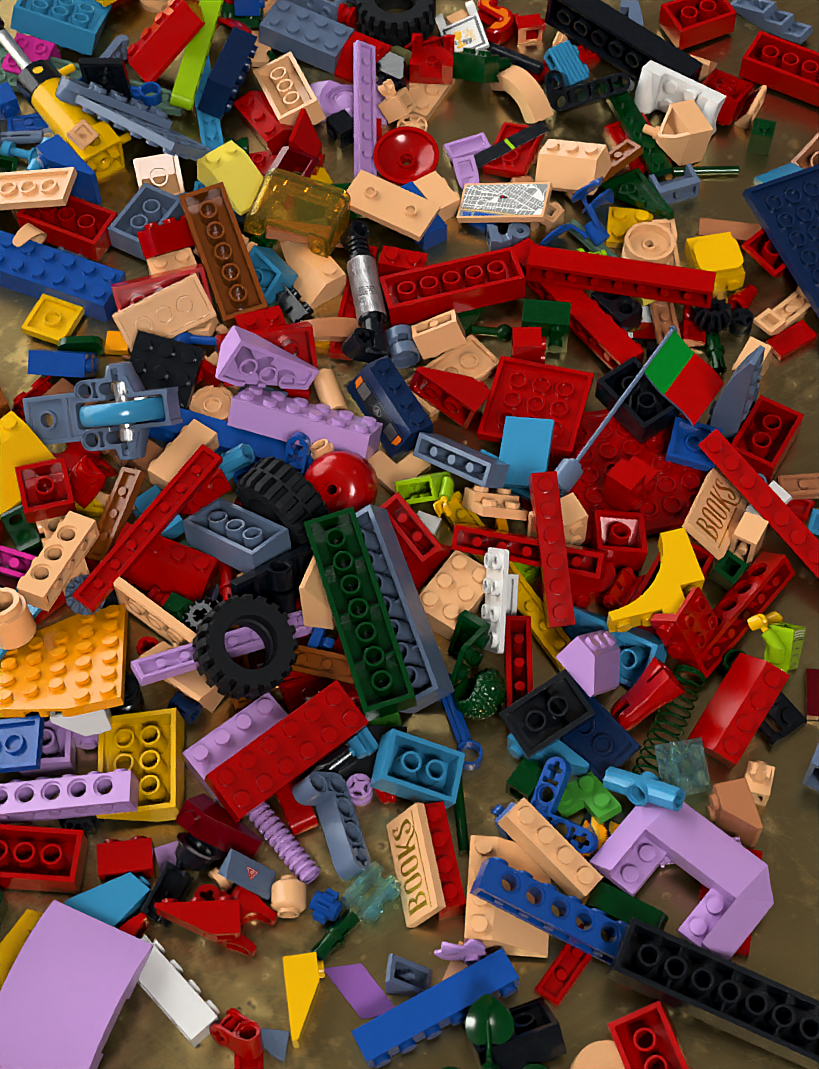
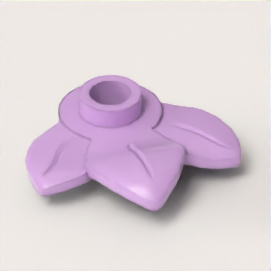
[434,939,487,966]

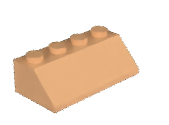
[253,51,326,126]

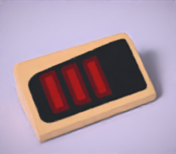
[734,85,767,130]

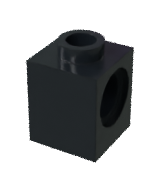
[326,109,354,149]

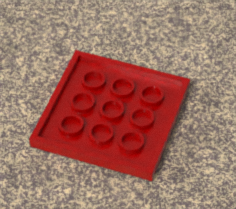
[477,356,594,457]

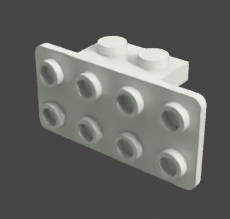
[481,547,519,654]

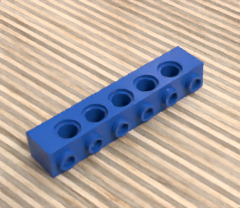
[470,857,627,965]

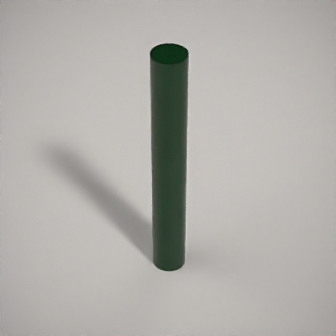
[672,166,740,176]
[454,775,470,854]

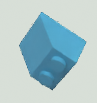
[249,245,299,306]

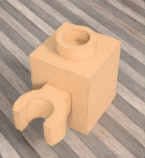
[378,79,417,123]
[743,761,775,806]

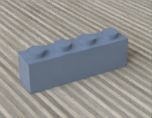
[413,432,510,489]

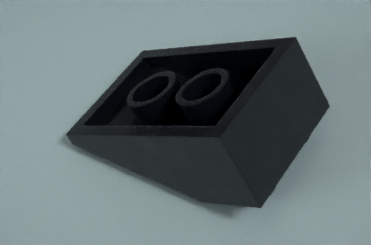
[499,669,596,759]

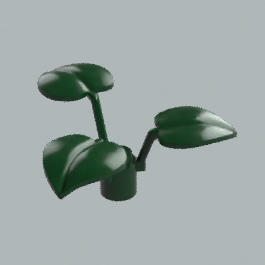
[441,994,549,1069]

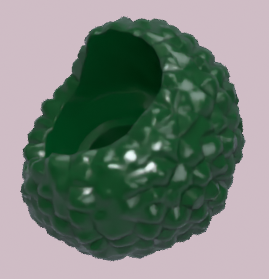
[453,668,506,720]

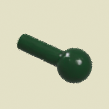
[470,324,512,342]

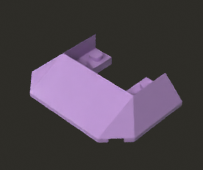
[589,802,774,960]

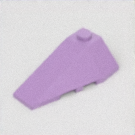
[215,325,319,390]

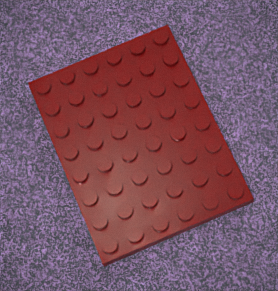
[519,409,708,545]

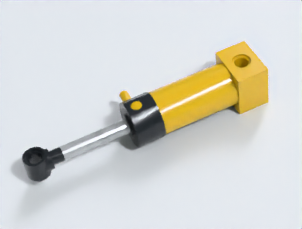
[0,18,132,182]

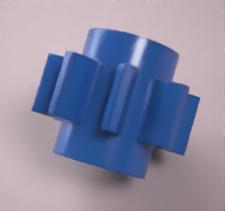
[309,887,343,925]

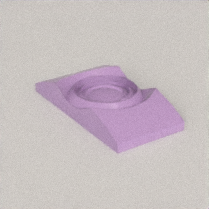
[309,80,388,125]

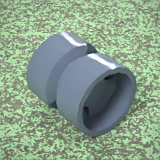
[386,324,420,369]

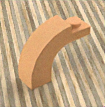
[489,65,553,124]

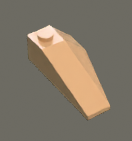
[279,240,346,309]

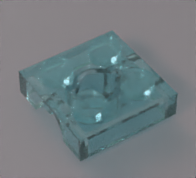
[654,737,712,796]

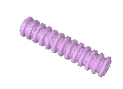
[248,803,320,884]

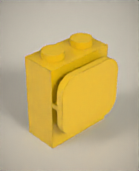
[684,232,745,294]

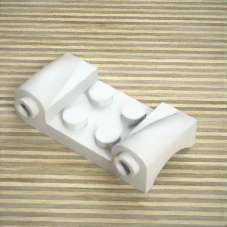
[634,60,726,136]

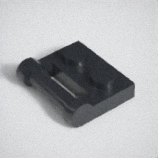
[758,692,808,748]

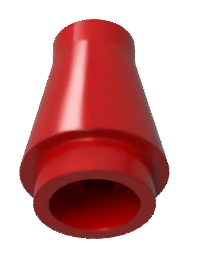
[727,284,758,312]

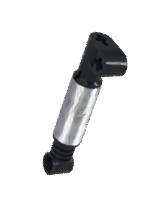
[340,220,391,363]

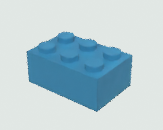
[370,728,465,809]

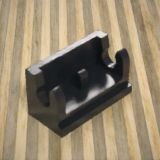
[140,861,194,928]

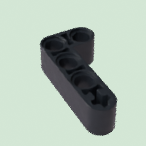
[544,70,635,112]

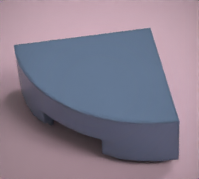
[261,1028,290,1063]

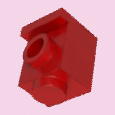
[514,13,546,44]

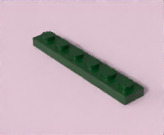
[599,82,673,178]

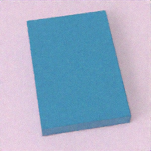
[499,416,555,489]

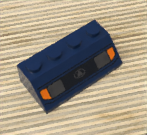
[346,355,433,459]

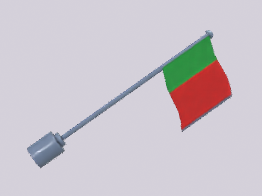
[554,326,724,497]

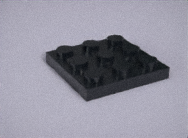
[129,330,206,410]

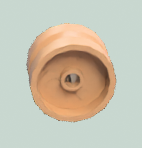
[621,222,675,265]

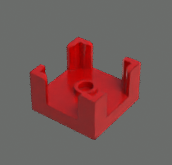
[409,33,455,85]

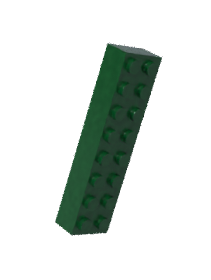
[304,507,417,721]

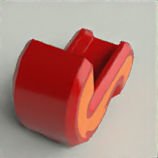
[477,0,514,45]

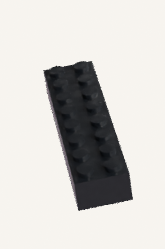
[545,0,703,82]
[606,917,819,1069]

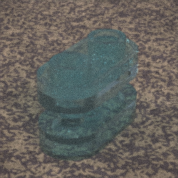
[340,861,402,924]

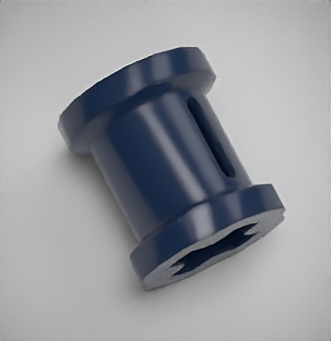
[167,691,202,725]

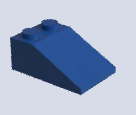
[36,134,102,205]

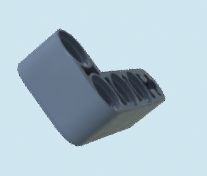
[292,771,371,881]

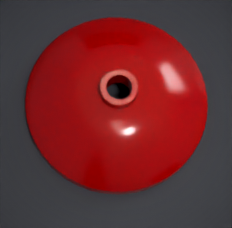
[373,126,439,185]

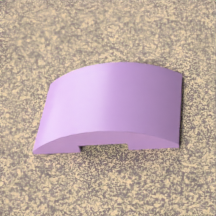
[0,900,154,1069]

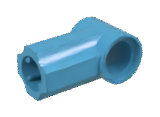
[217,443,255,481]

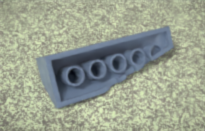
[706,345,765,444]

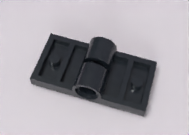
[230,542,313,627]

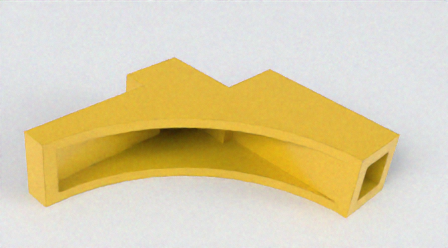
[607,527,705,633]

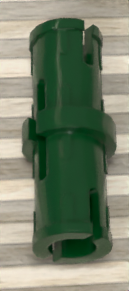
[705,331,727,375]
[310,909,360,962]

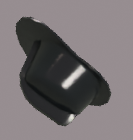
[175,832,228,872]

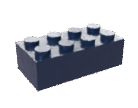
[198,26,258,120]

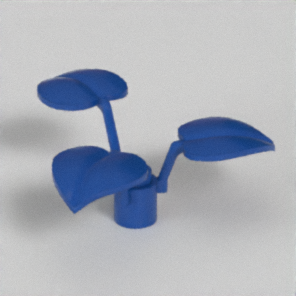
[540,176,614,247]

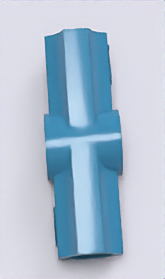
[603,766,685,812]

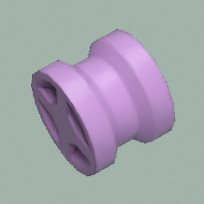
[346,773,373,806]

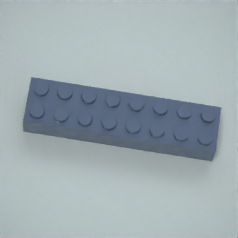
[355,504,455,714]

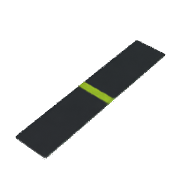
[474,121,549,168]

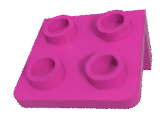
[1,33,62,75]

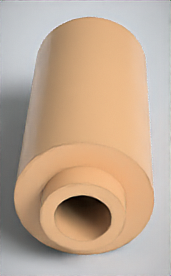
[313,368,348,411]

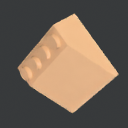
[464,835,551,958]

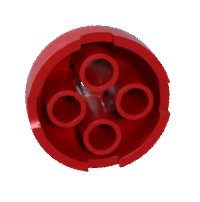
[304,451,378,514]

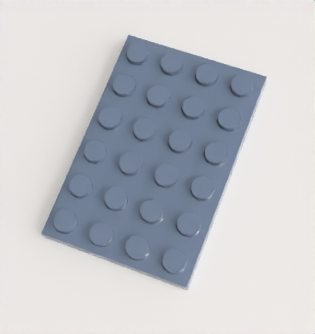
[75,94,213,161]

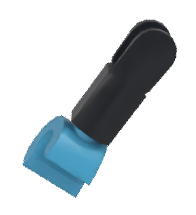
[310,727,379,773]

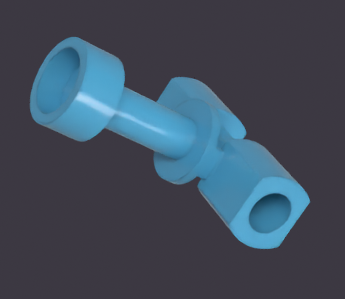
[0,137,50,171]

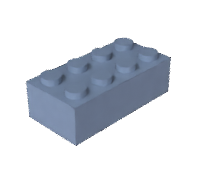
[259,0,354,74]
[182,497,292,573]

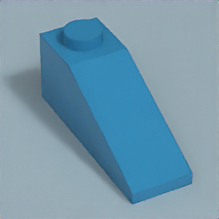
[507,733,590,777]

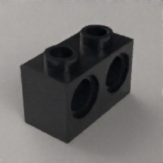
[591,291,643,332]

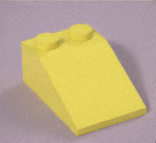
[197,140,275,216]

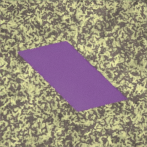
[324,963,395,1019]

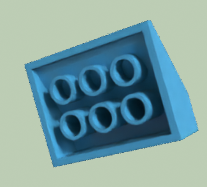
[10,0,112,56]

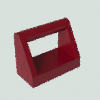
[265,146,319,193]

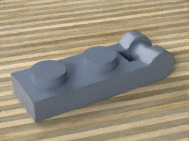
[100,35,129,60]

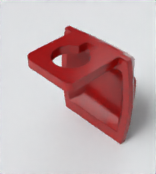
[69,455,117,509]

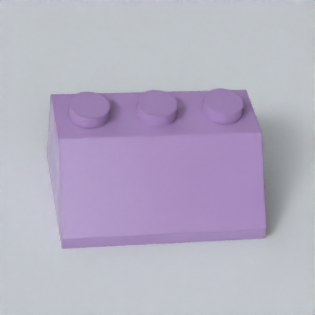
[556,629,620,697]

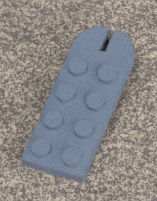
[55,75,172,130]

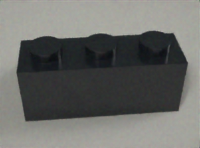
[462,997,567,1069]

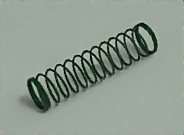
[632,665,706,780]

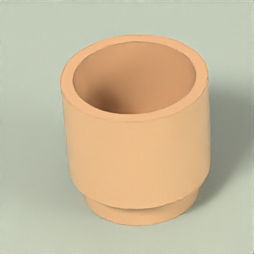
[0,587,37,650]

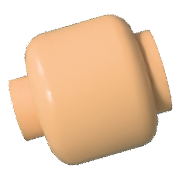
[271,875,307,918]

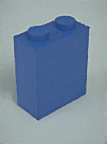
[28,349,99,378]

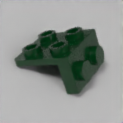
[447,609,491,686]

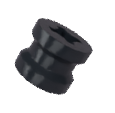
[728,308,754,337]

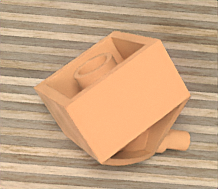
[642,99,714,166]

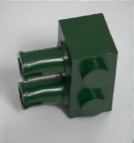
[453,47,511,83]

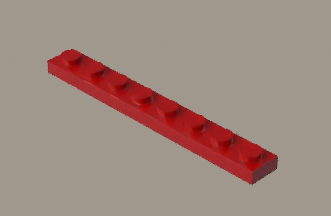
[72,444,223,613]

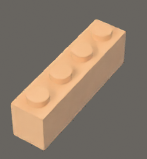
[497,798,603,899]

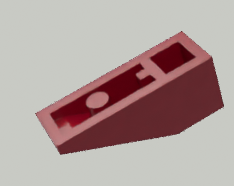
[175,793,264,860]

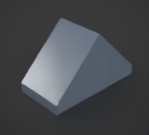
[385,953,433,997]

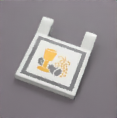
[435,0,490,52]

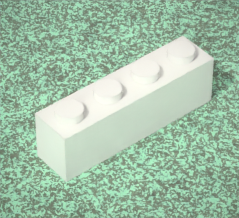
[137,935,220,1047]

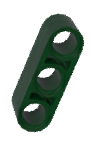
[585,881,669,931]

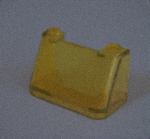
[244,168,351,258]

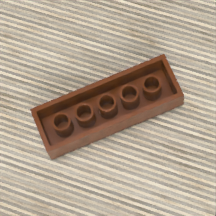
[179,182,268,329]

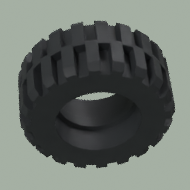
[356,0,436,49]
[236,457,330,550]
[192,594,299,700]

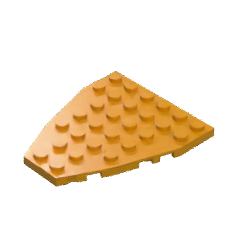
[0,604,128,718]

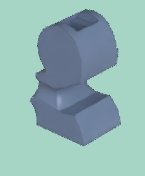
[486,222,530,252]

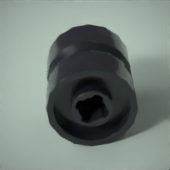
[112,672,144,715]

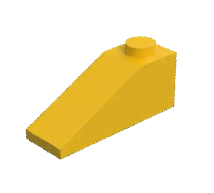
[283,952,325,1048]

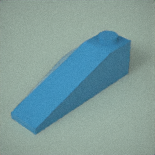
[563,606,668,688]

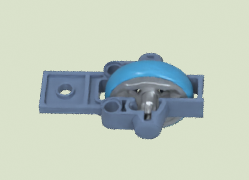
[22,362,183,461]

